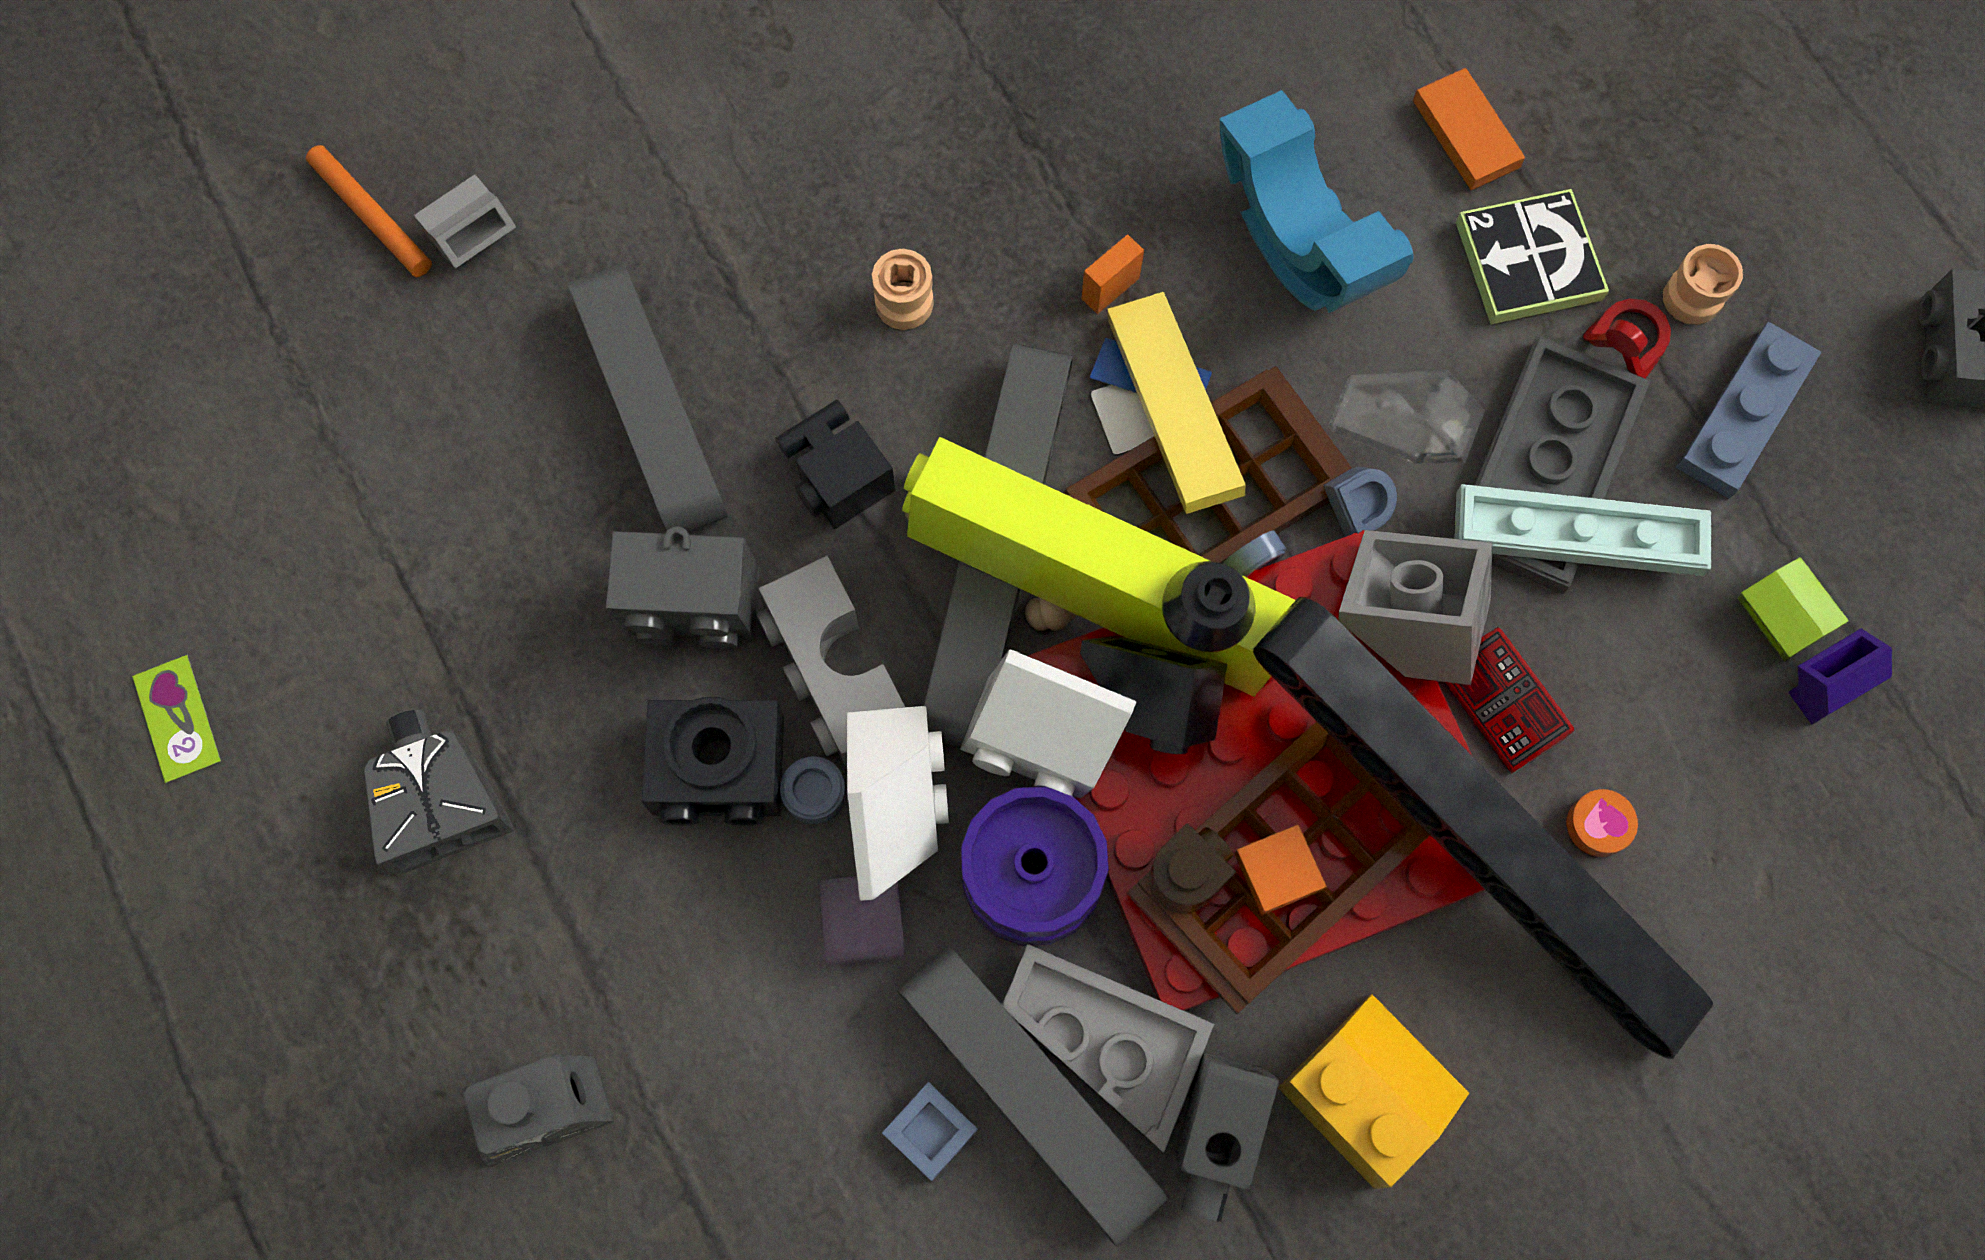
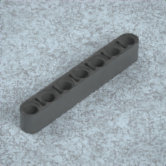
[924,343,1073,748]

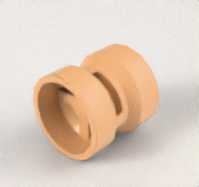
[1663,244,1743,325]
[872,249,934,330]

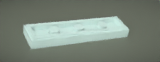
[1454,484,1711,576]

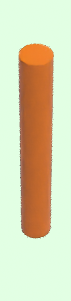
[306,145,432,277]

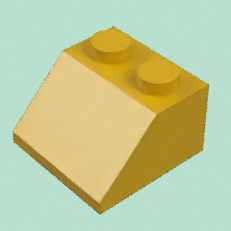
[1278,994,1469,1189]

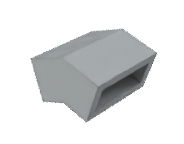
[414,174,516,269]

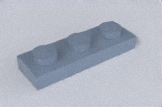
[1676,322,1821,499]

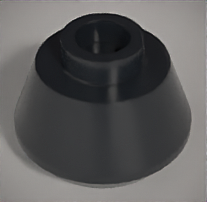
[1162,561,1256,652]

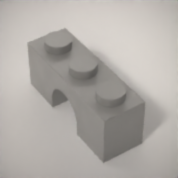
[756,556,906,769]

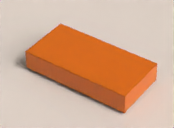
[1413,68,1525,190]

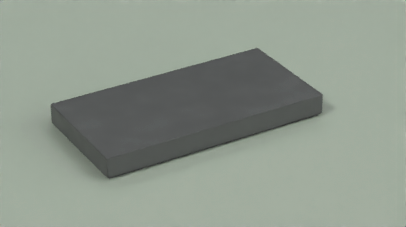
[1451,335,1650,594]

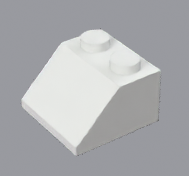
[960,649,1136,798]
[847,706,949,901]

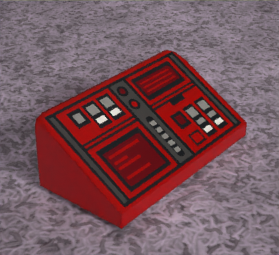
[1445,627,1574,774]

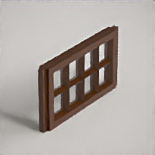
[1063,366,1352,563]
[1127,722,1430,1015]

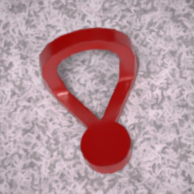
[1583,298,1671,379]

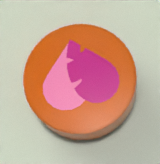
[1567,789,1638,857]

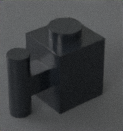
[775,399,895,529]

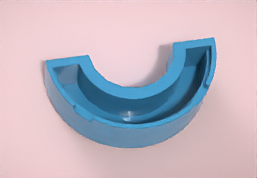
[1220,90,1414,313]

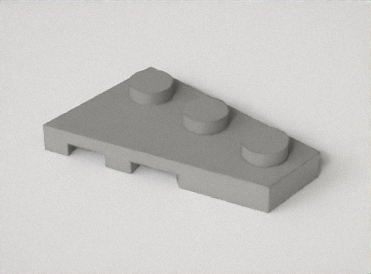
[1002,944,1214,1152]

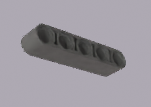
[567,262,728,538]
[896,945,1168,1247]

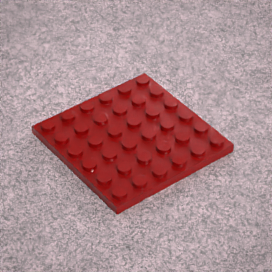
[1028,530,1486,1011]

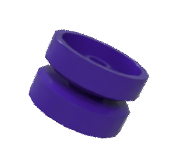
[961,787,1109,946]

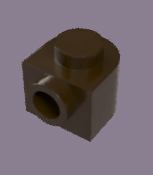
[1149,823,1236,914]

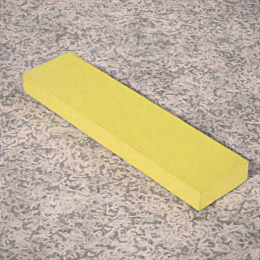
[1107,292,1246,514]

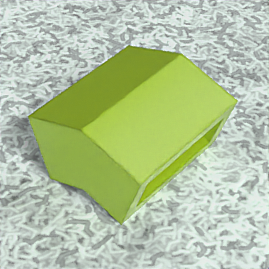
[1737,557,1849,662]

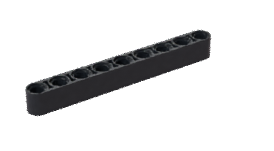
[1253,597,1713,1059]

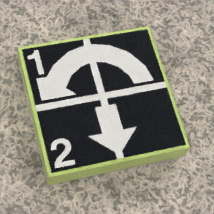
[1455,189,1609,324]

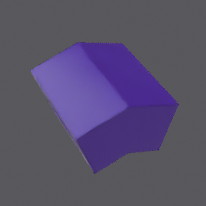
[1788,628,1892,725]

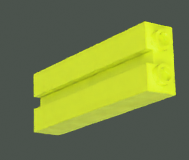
[902,437,1295,697]

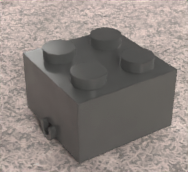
[606,526,760,649]

